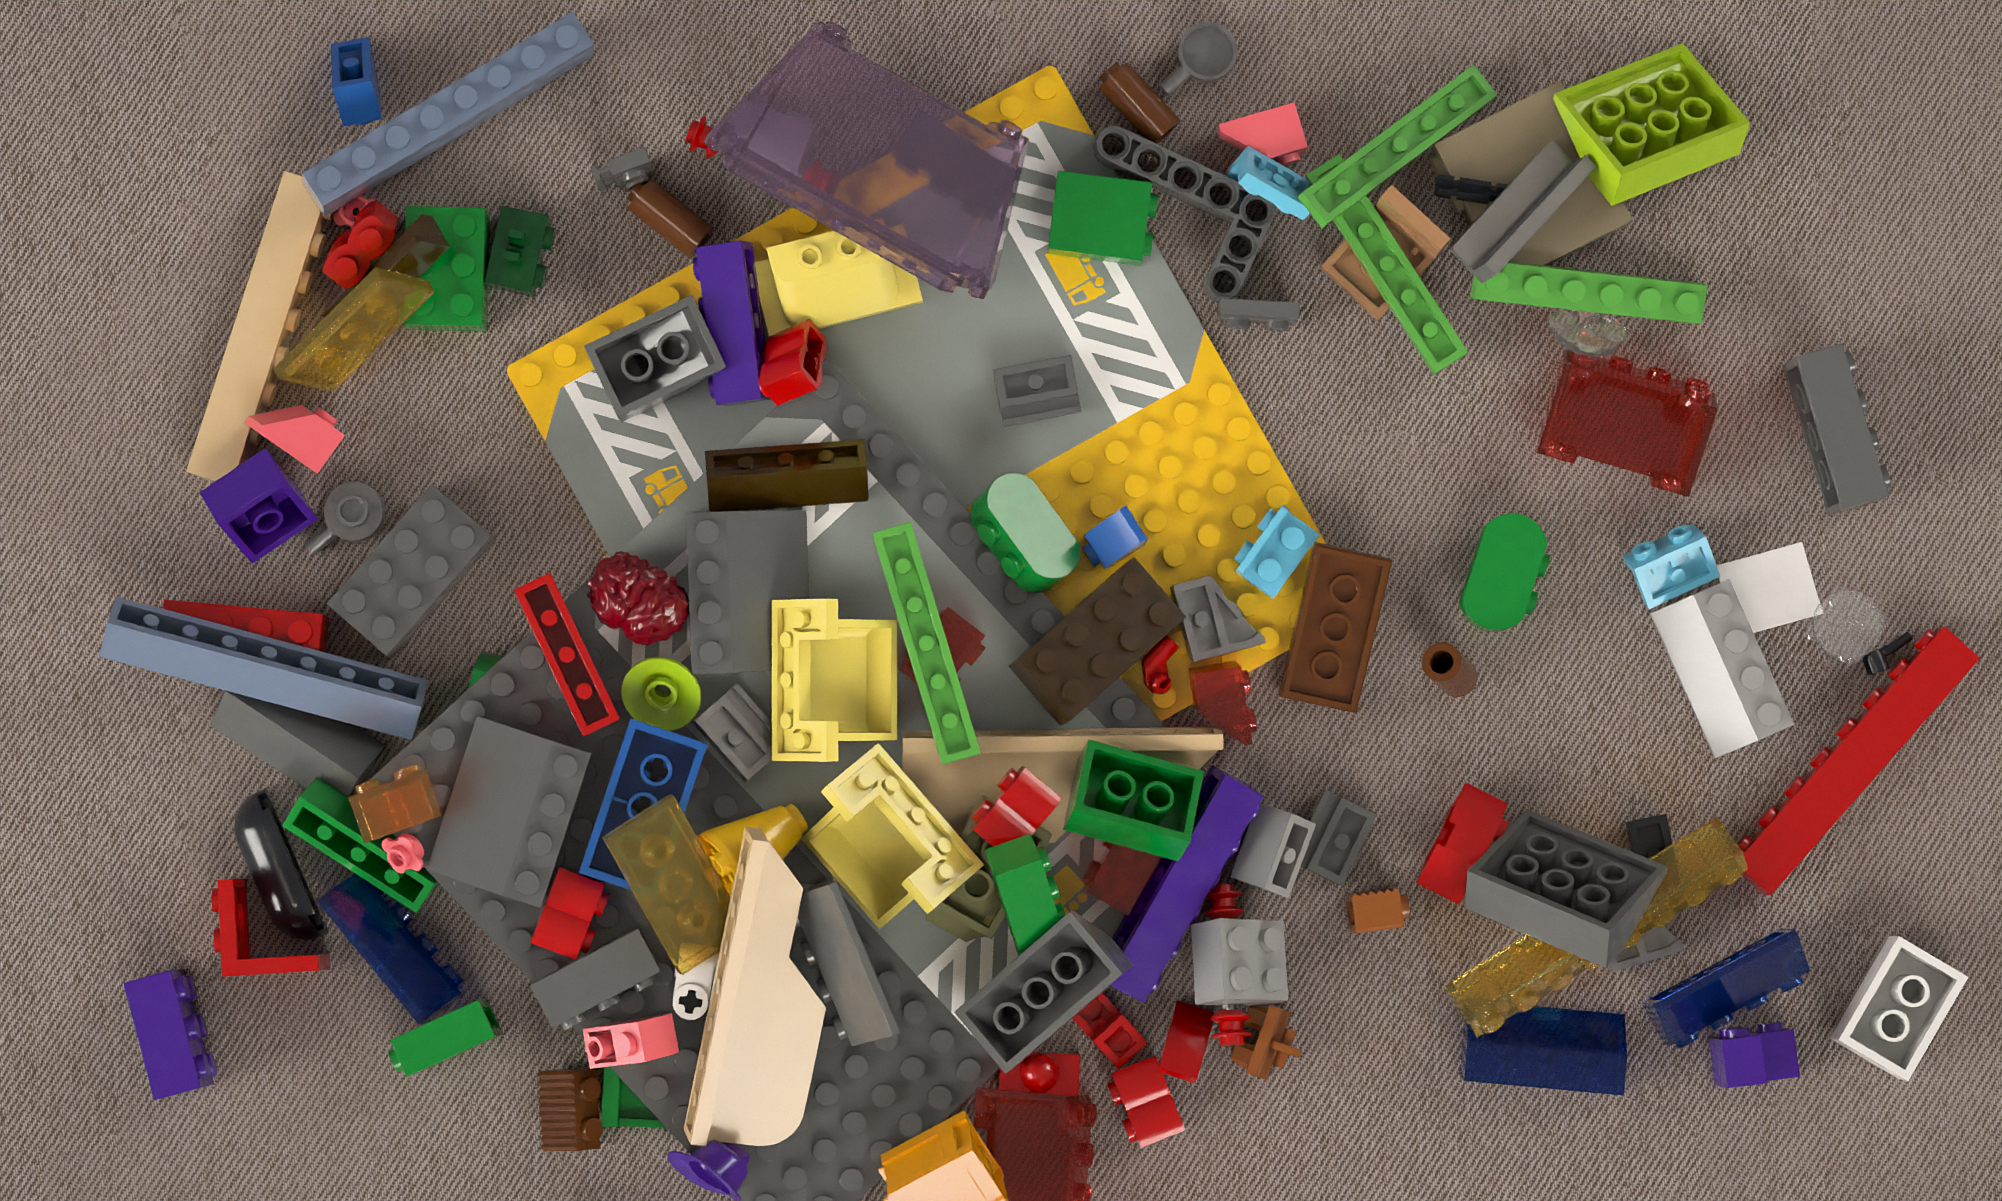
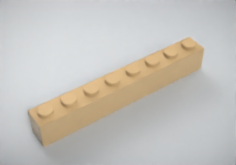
[186,171,335,482]

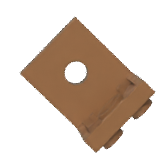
[1320,185,1451,321]

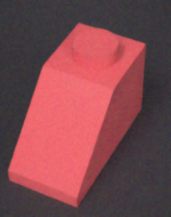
[1217,102,1308,166]
[244,405,345,474]

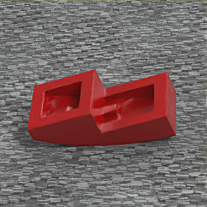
[1072,993,1148,1070]
[1157,1000,1215,1083]

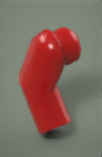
[1141,635,1179,695]

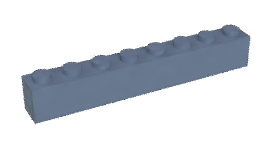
[302,12,594,217]
[99,596,428,740]

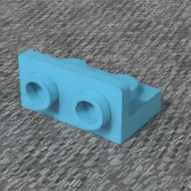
[1227,146,1310,221]
[1234,505,1320,599]
[1623,524,1721,609]

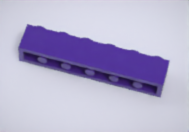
[1110,765,1264,1003]

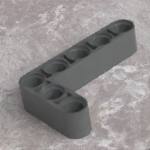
[1093,126,1275,303]

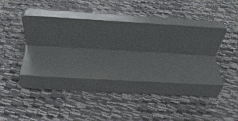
[1450,141,1597,283]

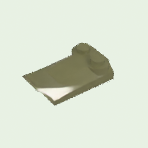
[926,795,1052,943]

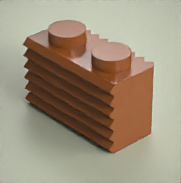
[1346,888,1410,933]

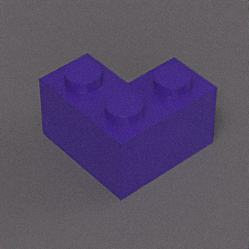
[1708,1022,1800,1088]

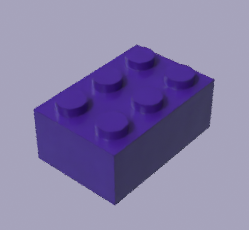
[123,969,217,1100]

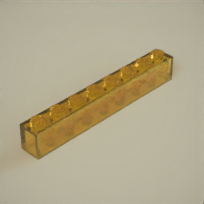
[1445,817,1748,1037]

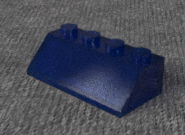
[317,873,465,1025]
[1642,928,1810,1049]
[1459,1000,1627,1096]

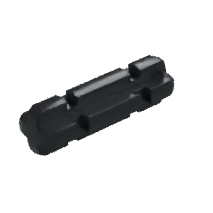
[1434,174,1509,204]

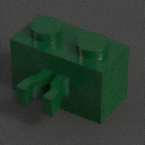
[485,206,556,298]

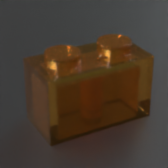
[348,765,444,843]

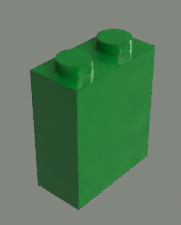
[1047,171,1158,266]
[388,998,503,1077]

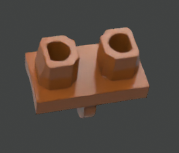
[1231,1005,1302,1080]

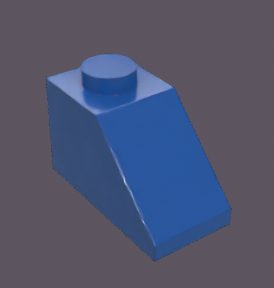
[331,37,382,126]
[1082,506,1147,570]

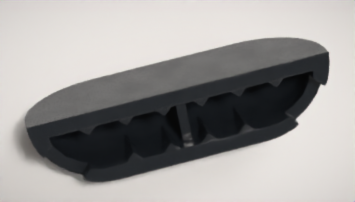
[234,788,328,940]

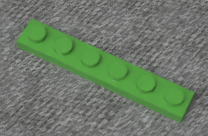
[1298,64,1498,228]
[1305,154,1469,376]
[1470,261,1708,324]
[872,522,981,765]

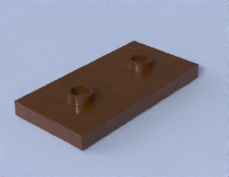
[1278,542,1393,713]

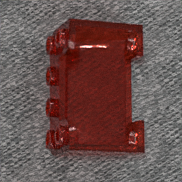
[1536,345,1718,497]
[974,1088,1097,1201]

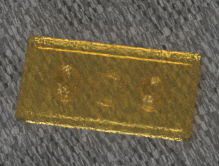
[273,267,435,391]
[602,794,731,975]

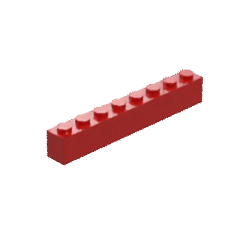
[1729,626,1980,895]

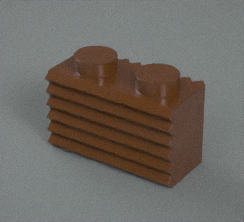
[537,1068,603,1151]

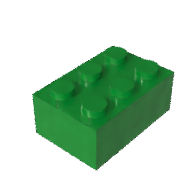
[402,206,490,332]
[1063,739,1204,861]

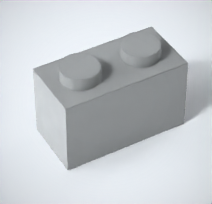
[1230,803,1316,899]

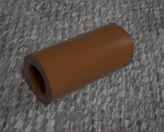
[1099,62,1181,144]
[627,179,714,259]
[1422,642,1477,697]

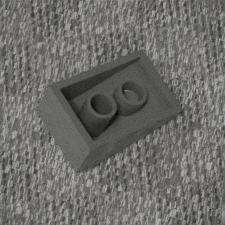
[584,295,726,422]

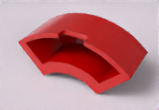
[1416,782,1508,904]

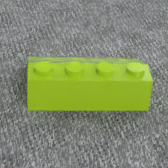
[1553,43,1750,206]

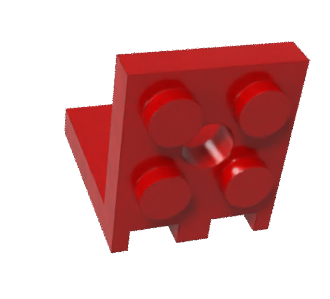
[211,879,330,977]

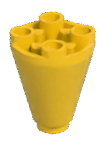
[691,803,808,901]

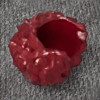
[587,551,689,646]

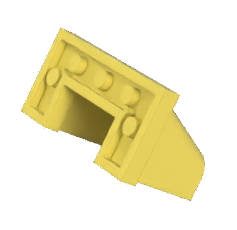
[755,218,923,336]
[772,599,897,762]
[801,743,984,930]

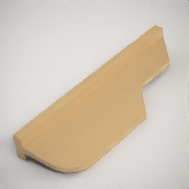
[902,727,1223,843]
[684,827,826,1146]

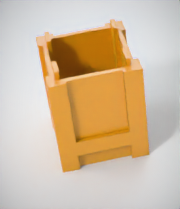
[878,1111,1009,1201]

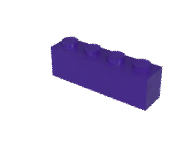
[693,241,771,406]

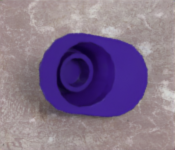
[667,1139,750,1201]

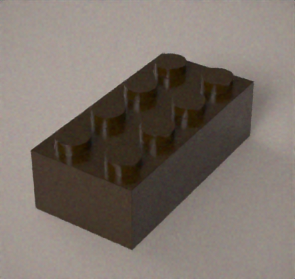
[1008,557,1186,726]

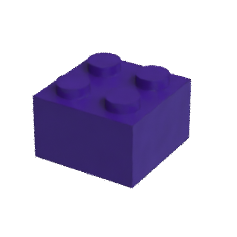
[199,448,318,564]

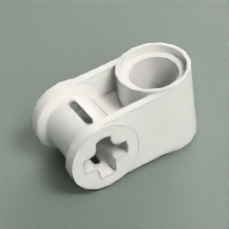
[673,941,720,1020]

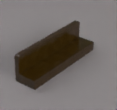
[316,214,450,347]
[705,439,869,512]

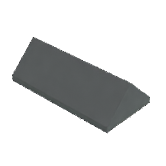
[210,691,387,800]

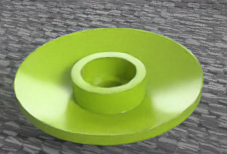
[621,657,701,731]

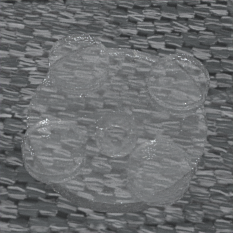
[1549,309,1628,357]
[1806,586,1885,665]

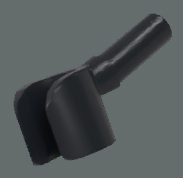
[1863,632,1913,675]

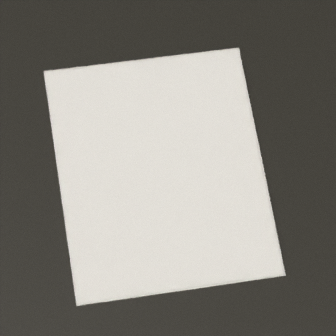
[1717,542,1823,633]

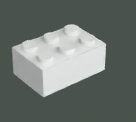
[1830,936,1968,1081]

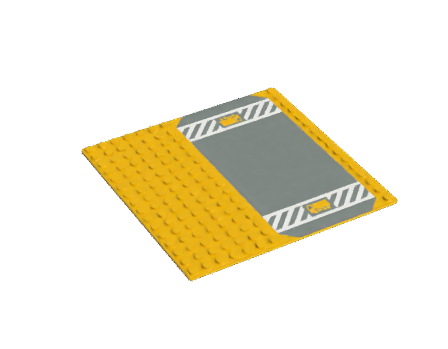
[507,66,1326,721]

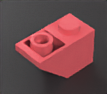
[582,1013,679,1069]

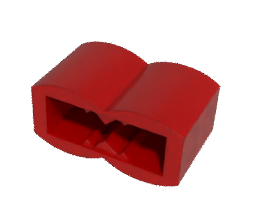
[323,200,399,289]
[758,319,827,406]
[970,766,1062,847]
[531,865,610,960]
[1107,1055,1185,1148]

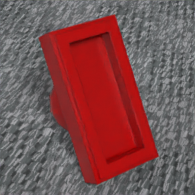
[999,1052,1080,1094]

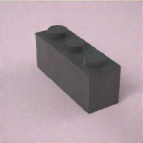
[530,927,661,1030]

